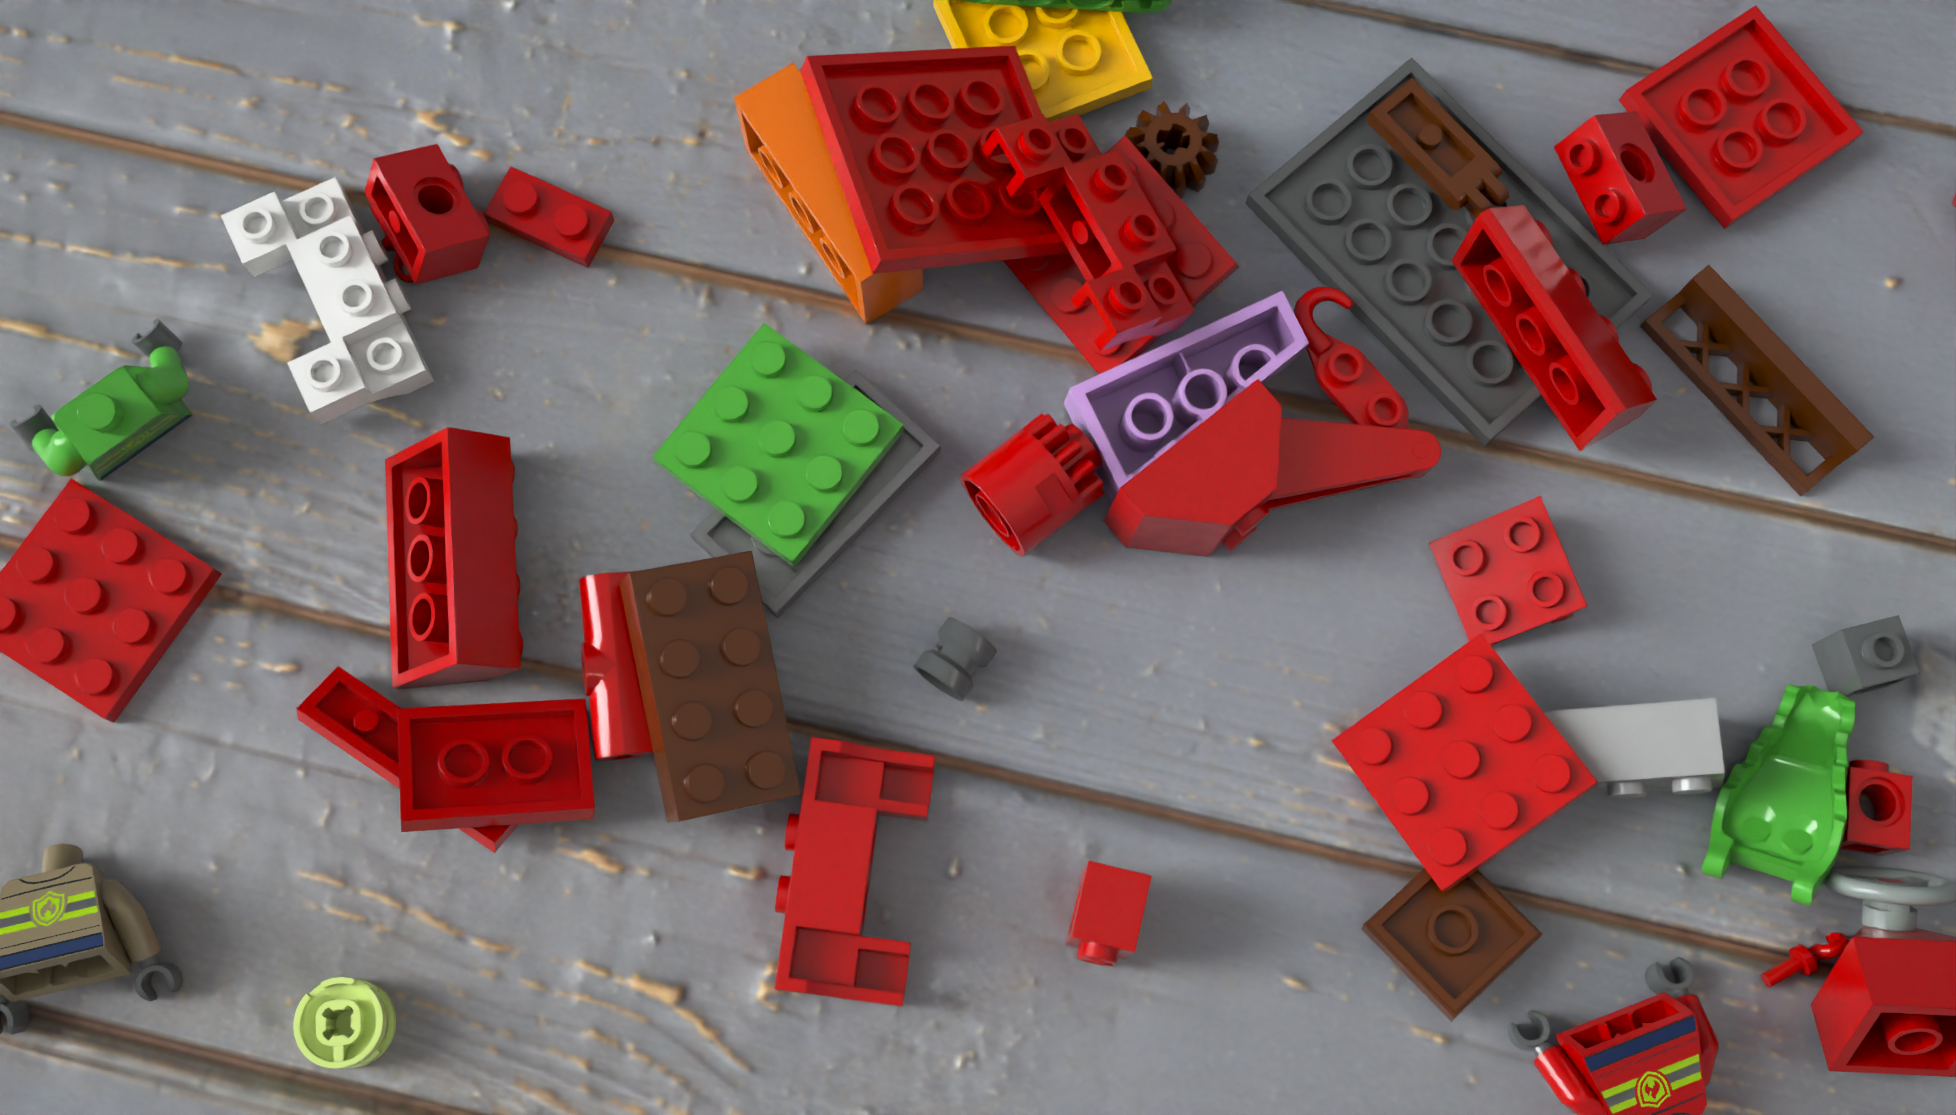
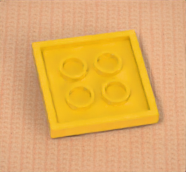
[933,0,1153,123]

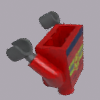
[1508,957,1719,1115]

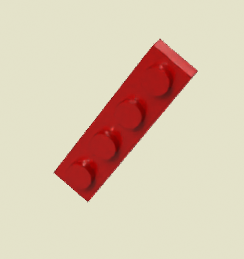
[296,666,519,853]

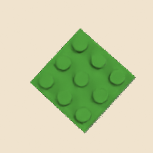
[652,323,904,568]

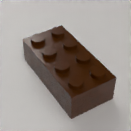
[619,551,802,823]

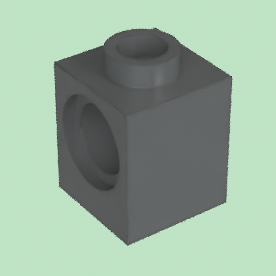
[1812,615,1920,697]

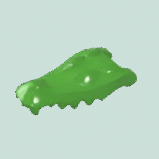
[1701,684,1856,906]

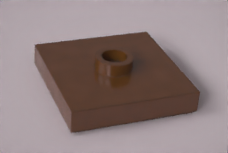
[1362,868,1543,1022]

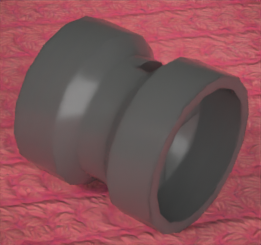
[914,617,997,701]

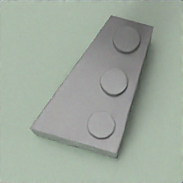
[1543,698,1725,801]

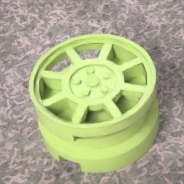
[293,977,397,1069]

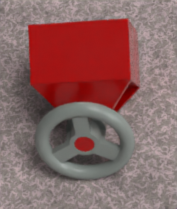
[1810,866,1956,1077]

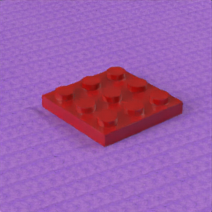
[1619,5,1864,229]
[1003,135,1239,374]
[0,478,222,723]
[1331,633,1598,893]

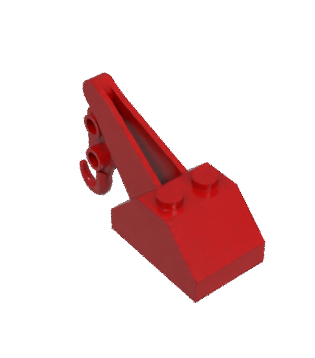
[1103,287,1441,557]

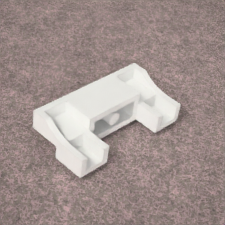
[221,177,434,424]

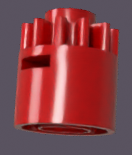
[960,413,1105,557]

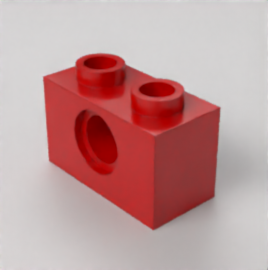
[1554,111,1687,245]
[364,144,490,285]
[1065,861,1152,967]

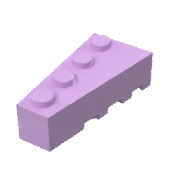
[1064,290,1309,503]

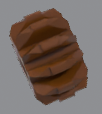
[1125,101,1219,199]

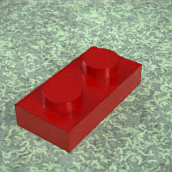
[483,166,615,268]

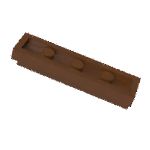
[1640,265,1874,496]

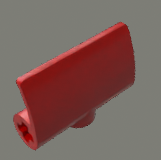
[579,571,653,761]

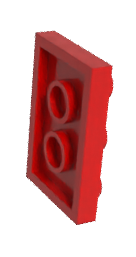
[397,698,595,832]

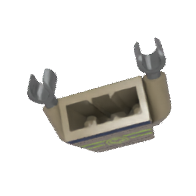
[0,844,183,1035]

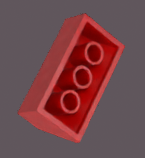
[1451,205,1657,451]
[385,427,523,689]

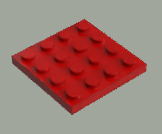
[800,46,1069,274]

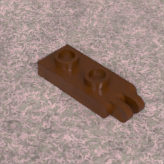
[1366,78,1509,218]

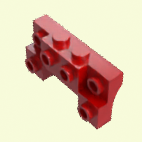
[981,114,1195,351]
[774,737,935,1007]

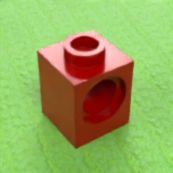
[1840,760,1913,856]

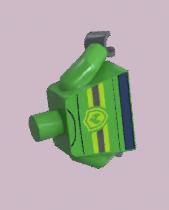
[10,318,193,481]

